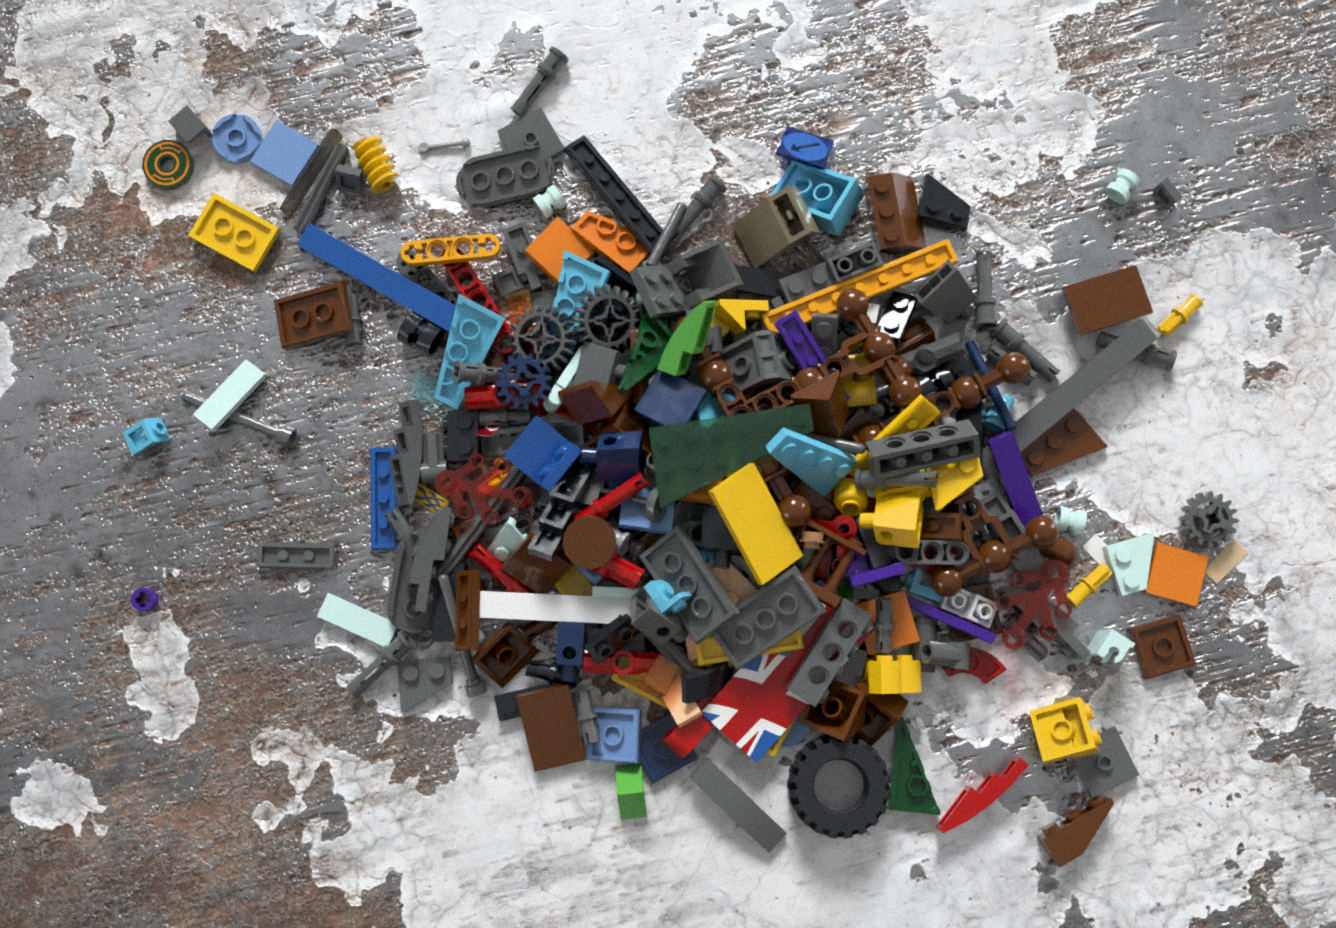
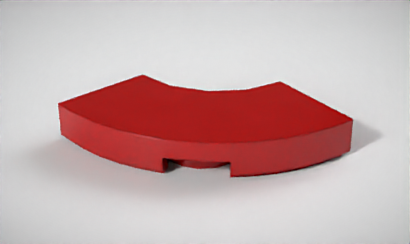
[940,647,1007,684]

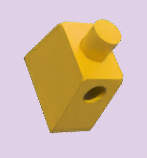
[859,492,924,548]

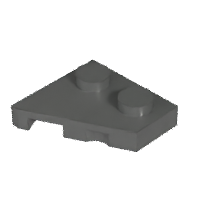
[398,656,453,712]

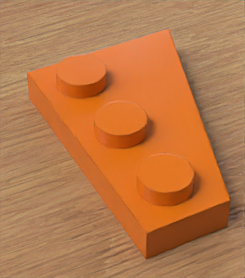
[571,210,649,276]

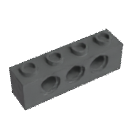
[865,419,980,480]
[785,597,872,707]

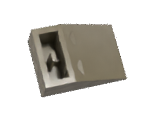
[733,186,820,268]

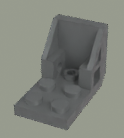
[629,239,744,318]
[712,330,801,396]

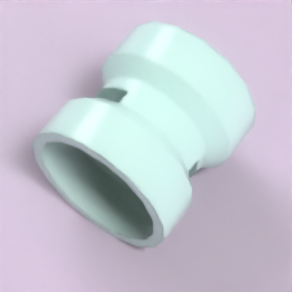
[1105,168,1141,204]
[532,185,567,219]
[1054,506,1087,537]

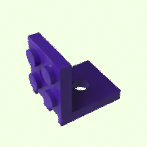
[833,524,905,590]

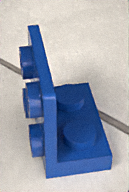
[504,416,582,492]

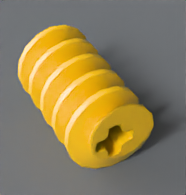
[352,137,399,194]

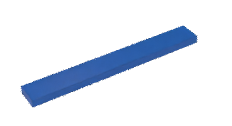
[297,223,456,332]

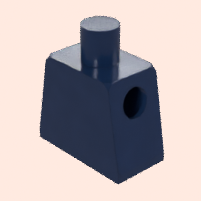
[582,431,643,485]
[556,621,588,682]

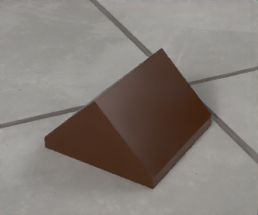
[791,371,849,438]
[558,381,632,425]
[470,622,540,688]
[798,680,867,742]

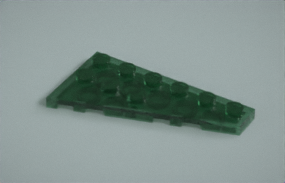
[649,403,814,509]

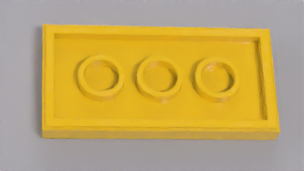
[708,463,803,585]

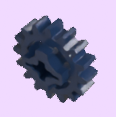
[495,353,552,410]

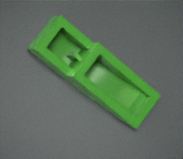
[657,301,718,376]

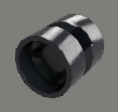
[397,311,445,357]
[914,364,954,403]

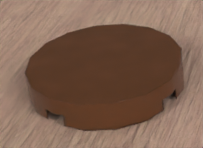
[563,515,617,569]

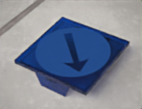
[776,126,834,170]

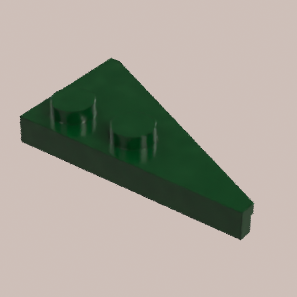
[617,311,673,396]
[888,716,940,815]

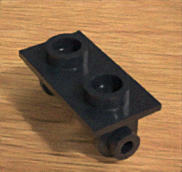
[584,613,641,664]

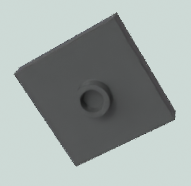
[497,107,564,159]
[1070,726,1139,798]

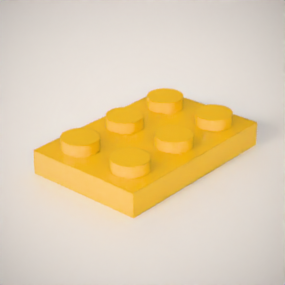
[188,193,281,273]

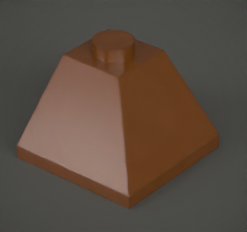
[854,683,909,747]

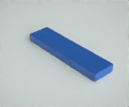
[370,447,398,551]

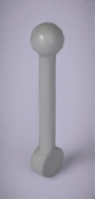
[419,138,471,153]

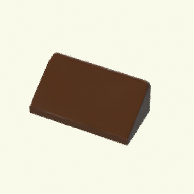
[894,316,936,356]

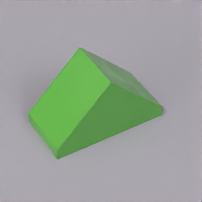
[615,763,647,820]

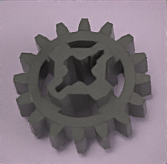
[1178,491,1239,548]

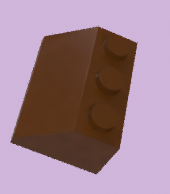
[863,172,926,255]

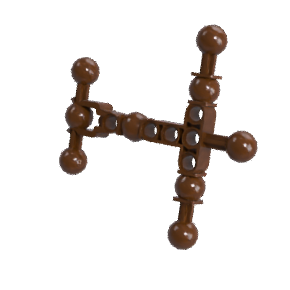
[673,288,923,528]
[842,352,1060,597]

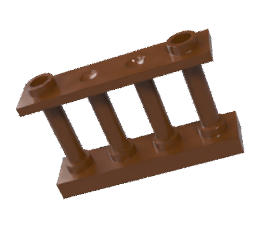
[741,501,867,610]

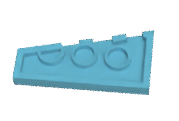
[546,250,612,365]
[434,294,505,409]
[766,428,858,497]

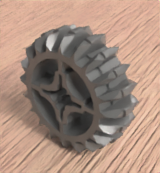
[572,284,641,352]
[508,304,578,374]

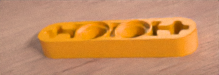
[400,234,501,267]

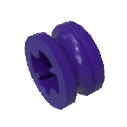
[131,588,159,611]

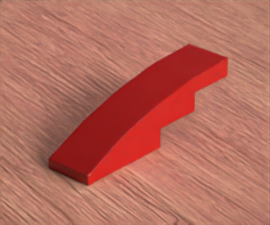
[935,757,1029,833]

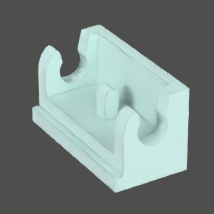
[1086,629,1135,663]

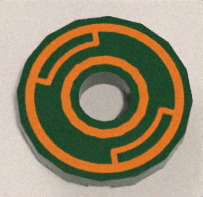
[142,140,194,190]

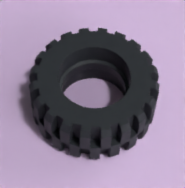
[787,735,892,839]

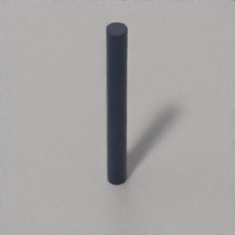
[965,340,1017,431]

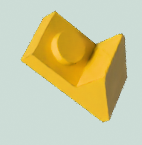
[714,299,769,335]

